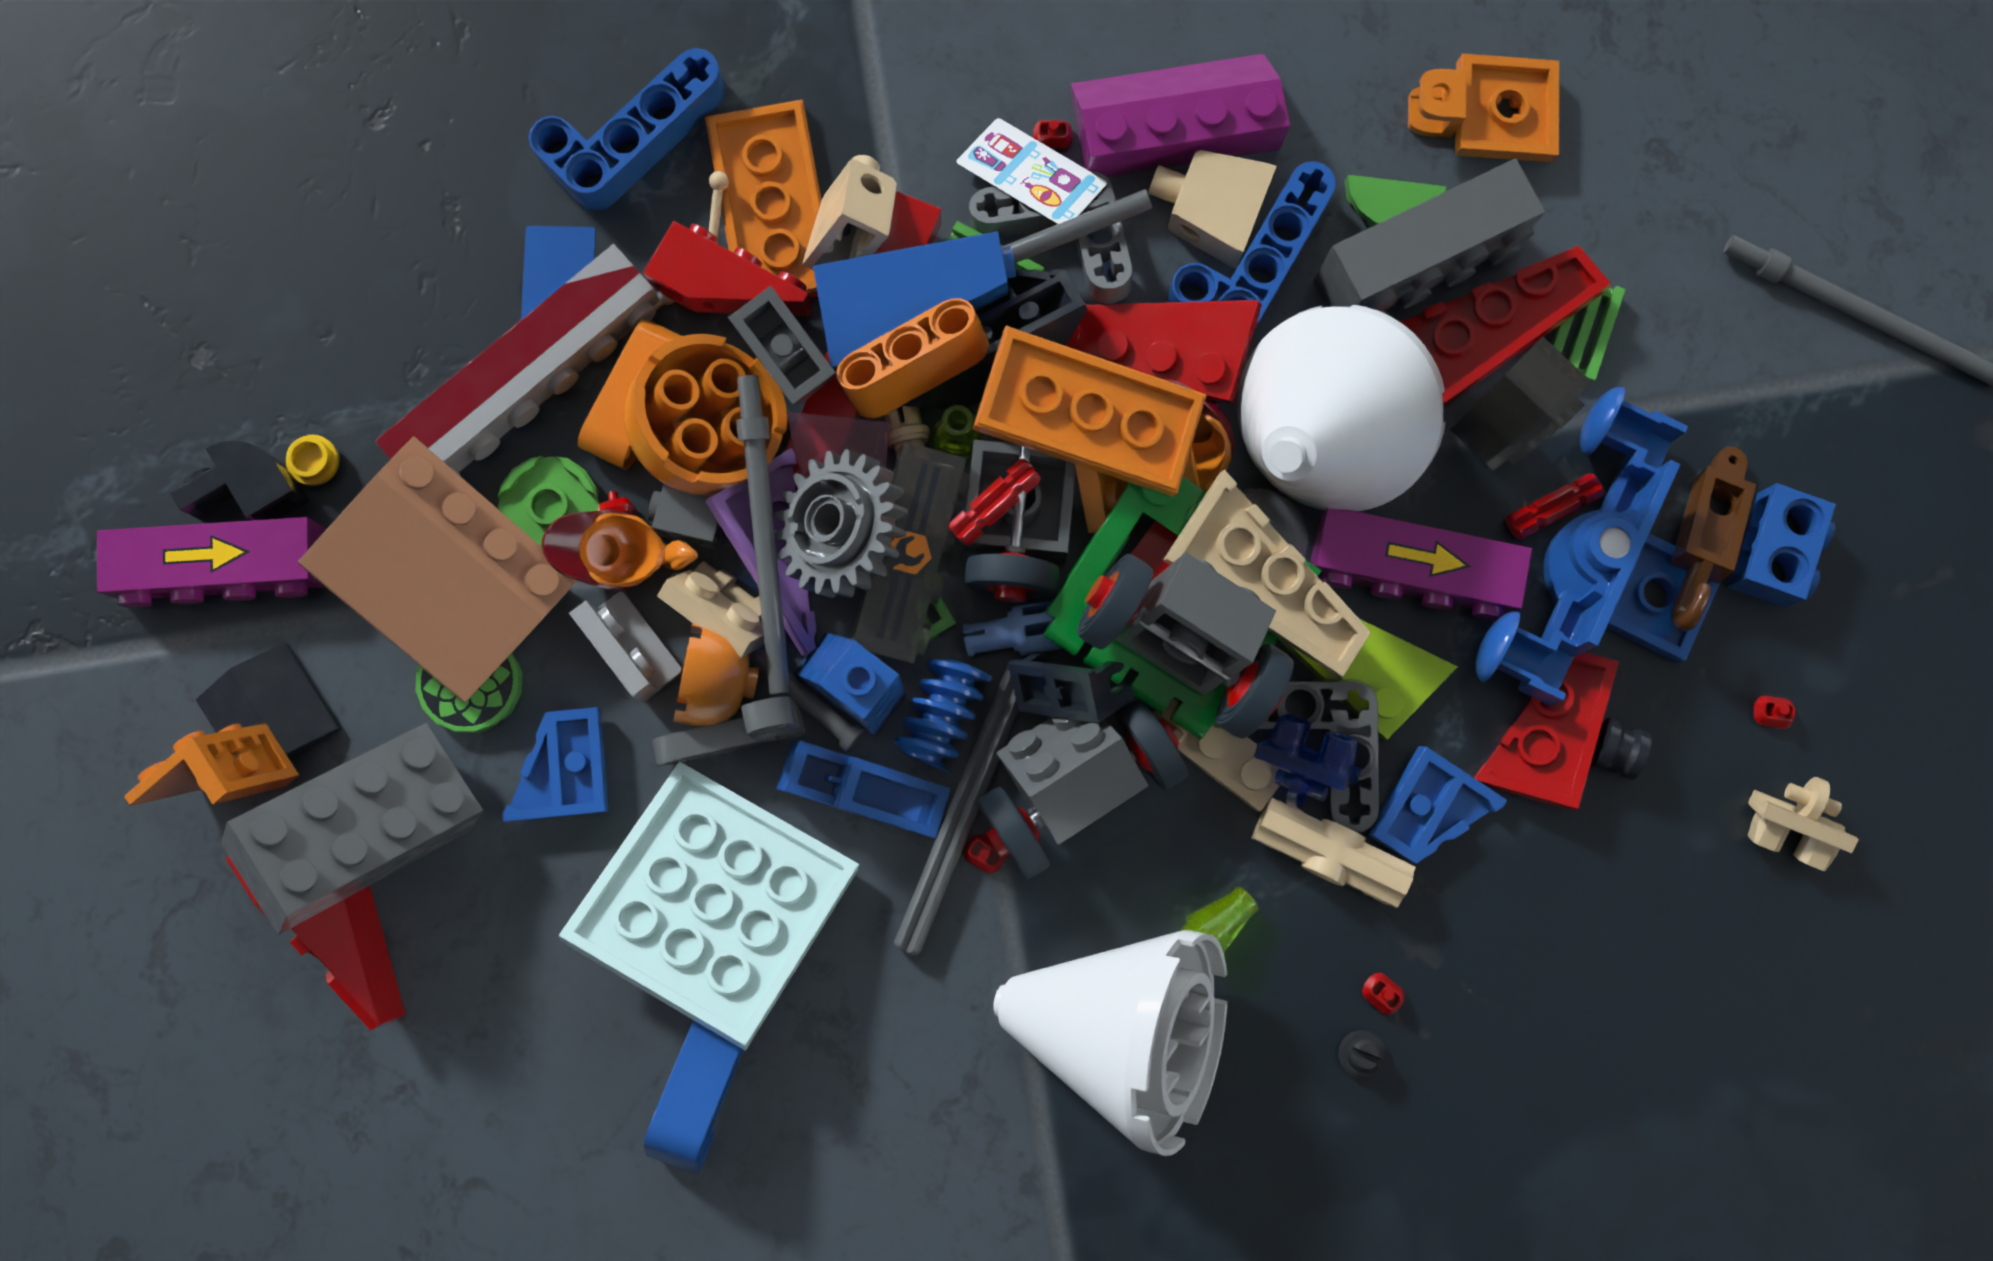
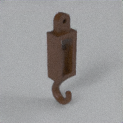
[1671,446,1756,632]

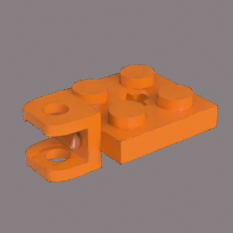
[1408,53,1559,163]

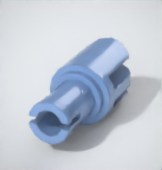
[963,598,1062,657]

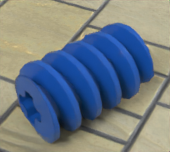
[894,658,992,774]

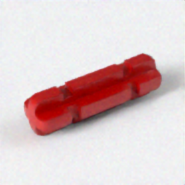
[949,458,1041,546]
[1506,474,1604,540]

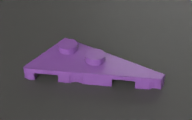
[705,448,817,655]

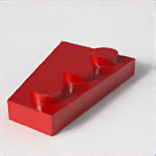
[1474,652,1619,812]

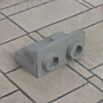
[569,592,683,703]

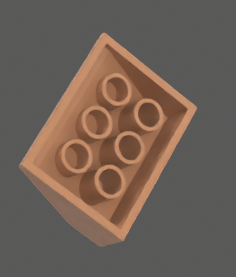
[297,436,577,703]

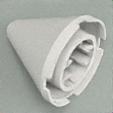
[1237,305,1446,512]
[994,930,1227,1156]

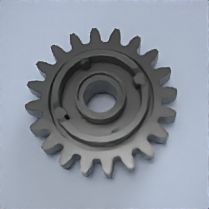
[775,449,908,598]

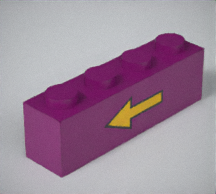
[1310,508,1532,621]
[97,517,325,607]

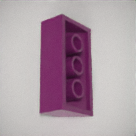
[1070,54,1290,177]

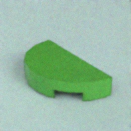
[1345,175,1447,228]

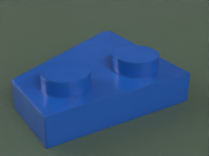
[503,707,609,823]
[1366,746,1507,864]

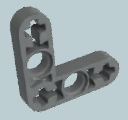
[969,171,1132,304]
[1258,679,1379,833]
[652,696,805,767]

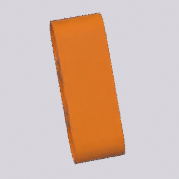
[836,298,989,418]
[578,318,682,470]

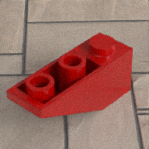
[643,221,813,317]

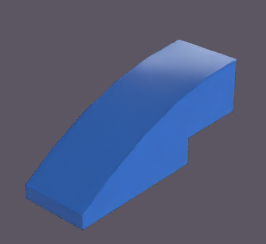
[776,740,951,839]

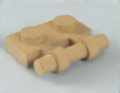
[657,561,764,658]

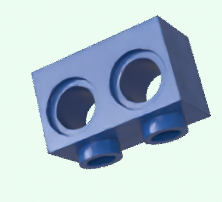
[1727,483,1836,608]

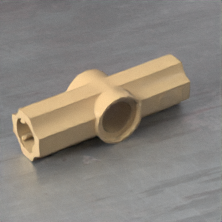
[1251,798,1416,908]

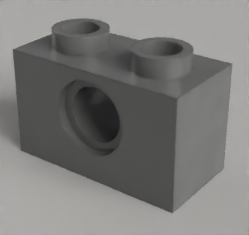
[728,286,836,408]

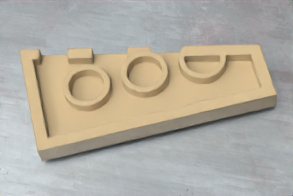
[1163,470,1371,677]

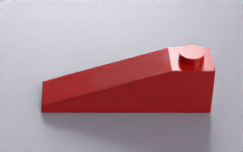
[225,856,406,1031]

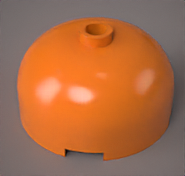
[624,334,787,496]

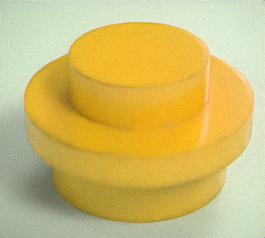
[286,435,339,486]

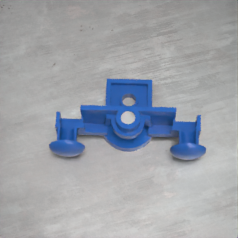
[1475,387,1720,706]

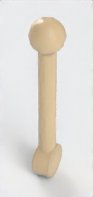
[709,171,729,243]

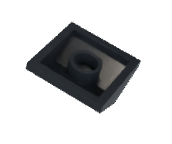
[195,643,341,761]

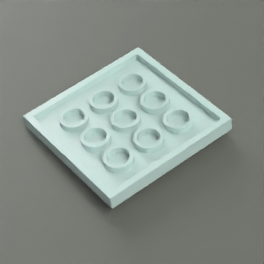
[559,761,859,1051]

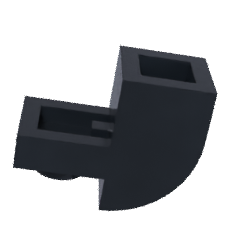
[170,441,310,521]

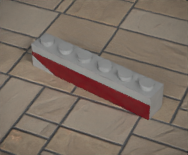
[375,244,660,476]

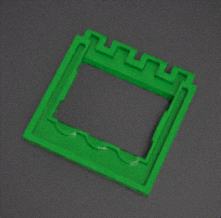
[1043,477,1322,740]

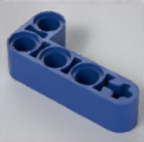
[529,48,725,212]
[1167,161,1336,332]
[643,1020,744,1175]

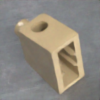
[1148,150,1277,269]
[802,155,897,270]

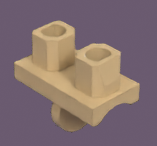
[1748,777,1859,871]

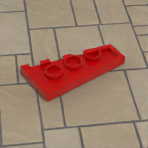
[1397,245,1611,409]
[1065,300,1262,404]

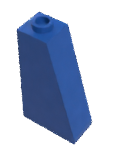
[813,231,1016,377]
[794,632,906,736]

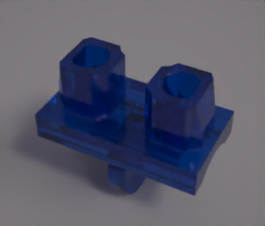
[1254,714,1362,808]

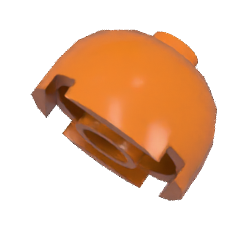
[673,623,759,726]

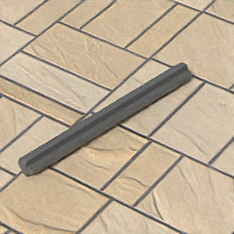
[894,660,1019,955]

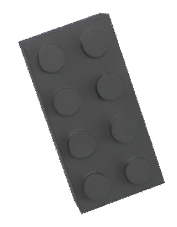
[1314,158,1546,314]
[221,723,483,935]

